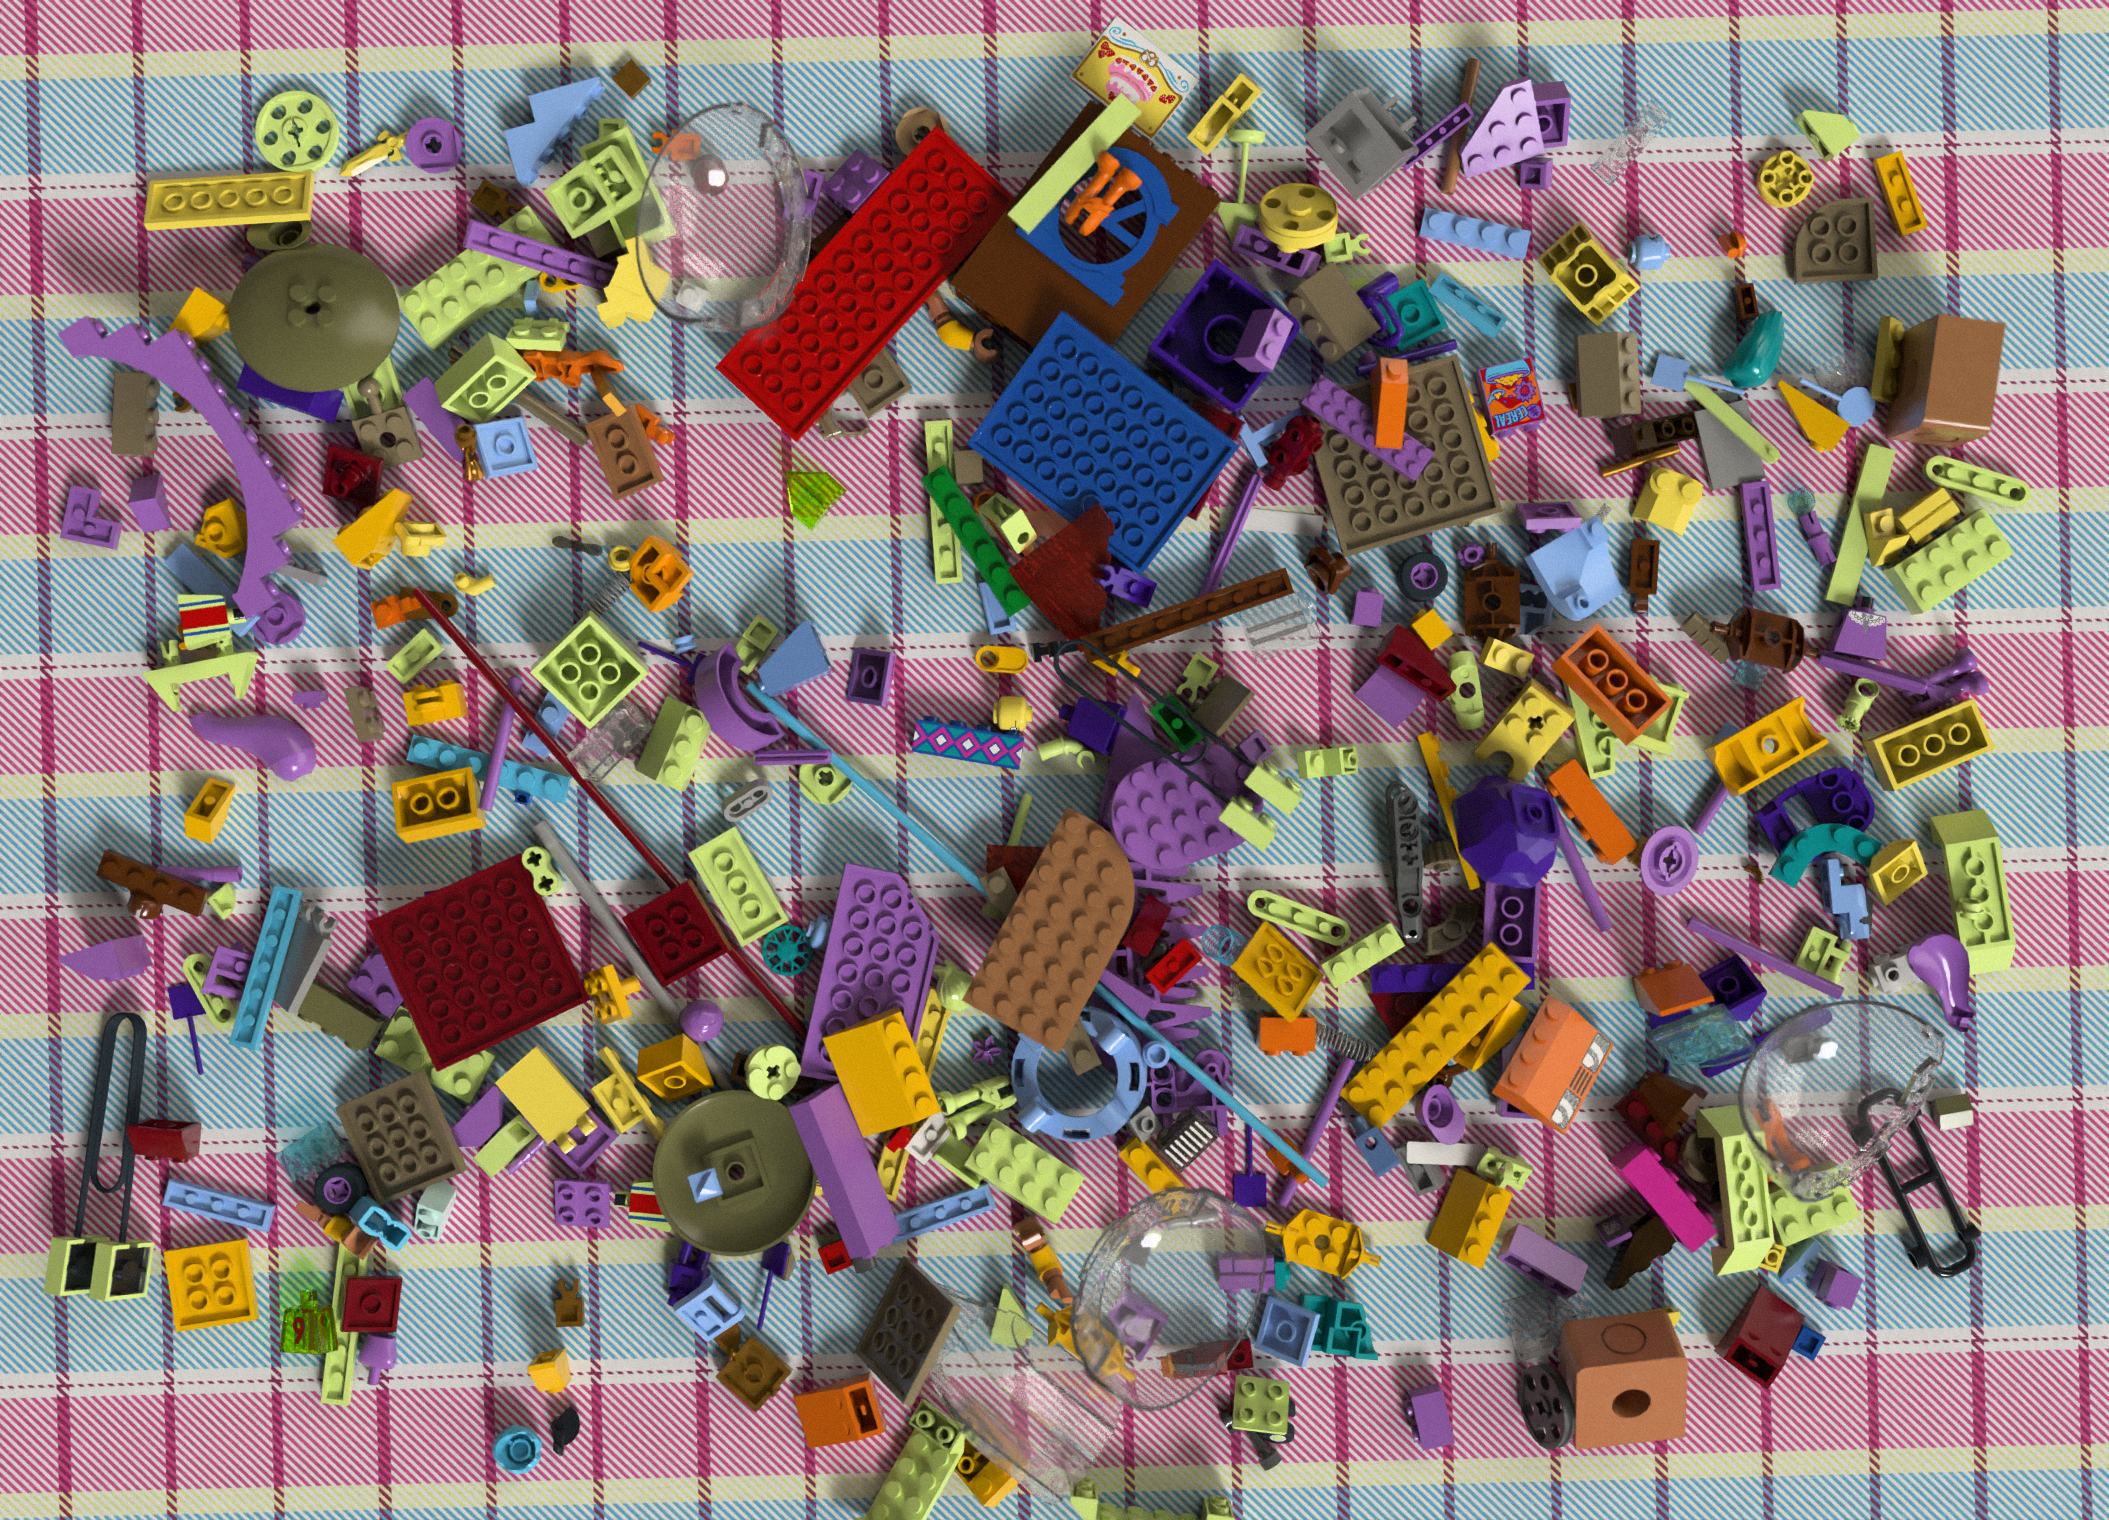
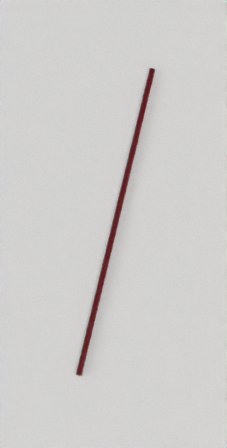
[412,587,807,1042]

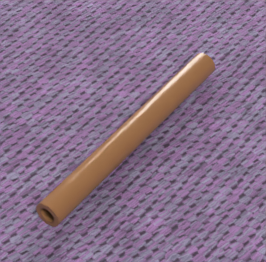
[1441,58,1481,195]

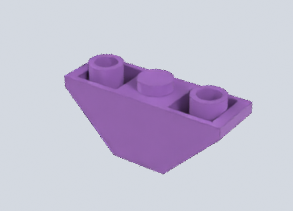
[449,1083,505,1147]

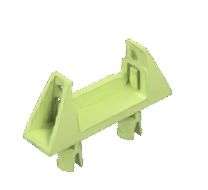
[142,637,259,712]

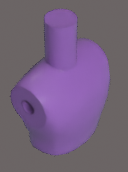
[358,1332,397,1385]

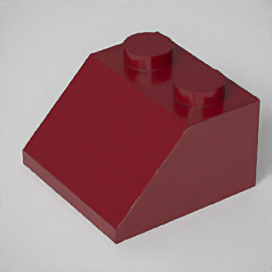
[127,1118,202,1163]

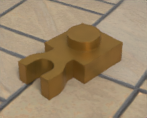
[470,179,523,221]
[555,1278,585,1327]

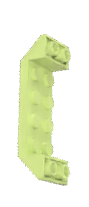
[1929,809,2016,975]
[1695,1105,1774,1276]
[854,1399,965,1520]
[1070,1478,1235,1520]

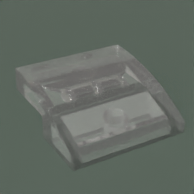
[1811,343,1874,415]

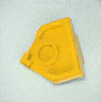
[194,498,248,559]

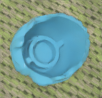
[491,1425,542,1474]

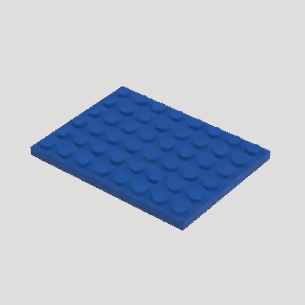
[967,310,1240,576]

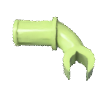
[1037,734,1095,768]

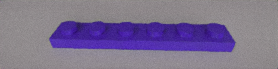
[1370,962,1535,993]

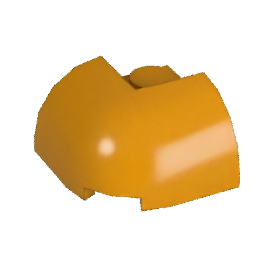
[629,535,695,613]

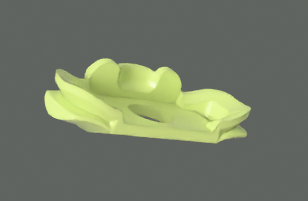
[1446,651,1485,730]

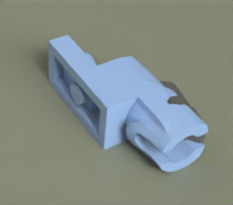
[1819,858,1873,939]

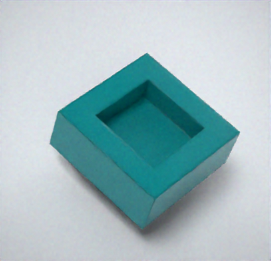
[1274,1256,1291,1290]

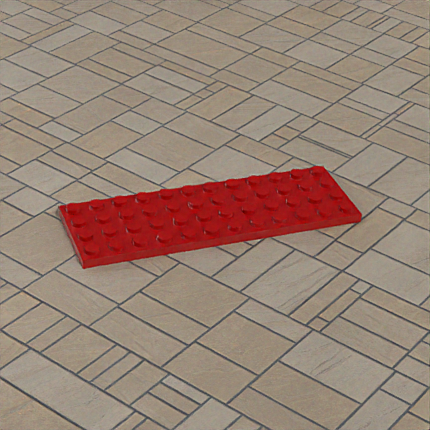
[715,125,1015,443]

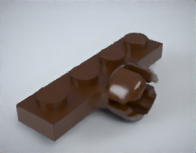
[96,849,210,920]

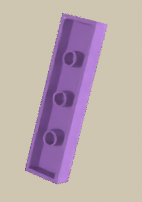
[1301,375,1435,483]

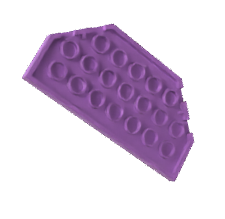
[800,862,940,1082]

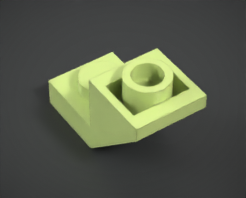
[1297,746,1358,779]
[473,1114,537,1178]

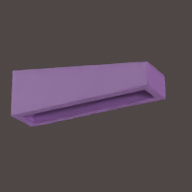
[1099,966,1157,1019]

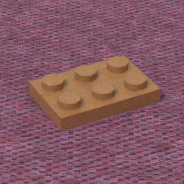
[585,404,665,501]

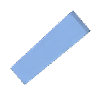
[164,543,260,637]
[162,1177,276,1233]
[892,1182,996,1244]

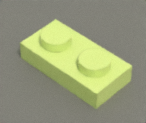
[384,628,445,685]

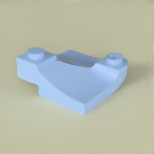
[1524,515,1624,621]

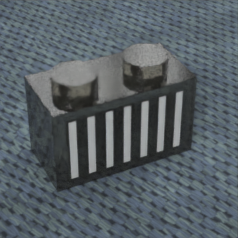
[1155,1104,1220,1173]

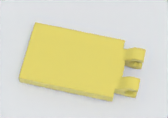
[495,1046,598,1154]

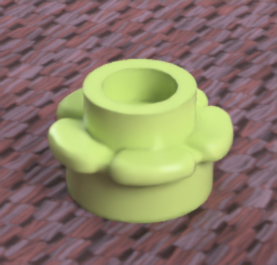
[1955,898,1984,919]

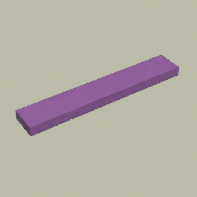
[462,219,617,292]

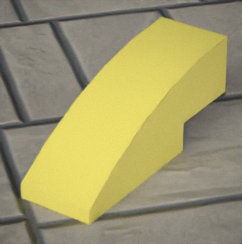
[1187,73,1264,156]

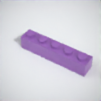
[1402,102,1476,170]

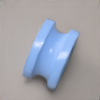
[671,635,698,654]

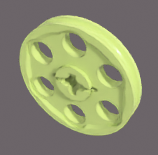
[255,91,340,172]

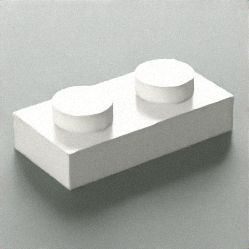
[904,1112,951,1165]

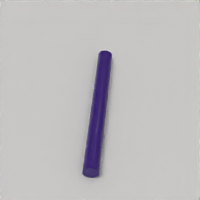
[1355,339,1457,377]

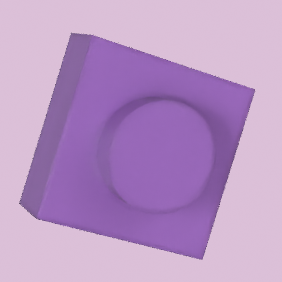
[292,690,329,709]
[1235,730,1273,765]

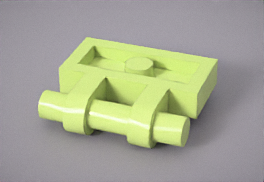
[506,317,570,351]
[1793,925,1853,984]

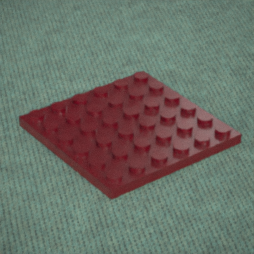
[367,853,590,1072]

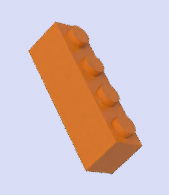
[1543,758,1639,865]

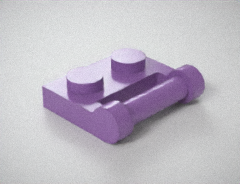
[200,945,254,1001]

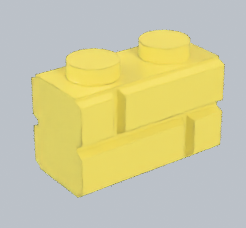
[1894,486,1960,546]

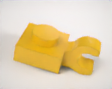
[1092,651,1141,677]

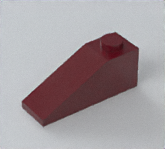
[1375,624,1457,702]

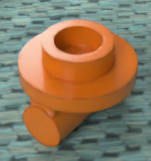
[1718,230,1747,258]

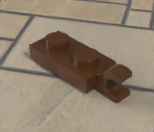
[1627,538,1660,614]

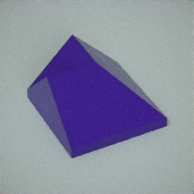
[1698,954,1767,1022]

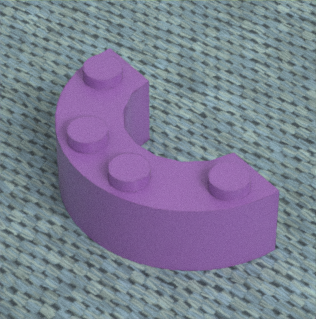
[695,641,785,751]

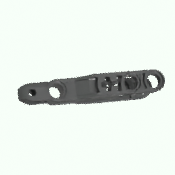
[1385,781,1423,944]

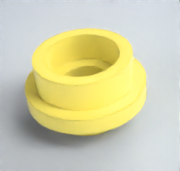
[608,545,634,572]

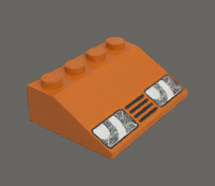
[1491,995,1614,1135]

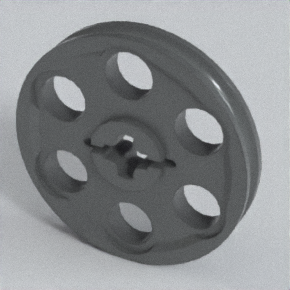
[1519,1364,1575,1449]

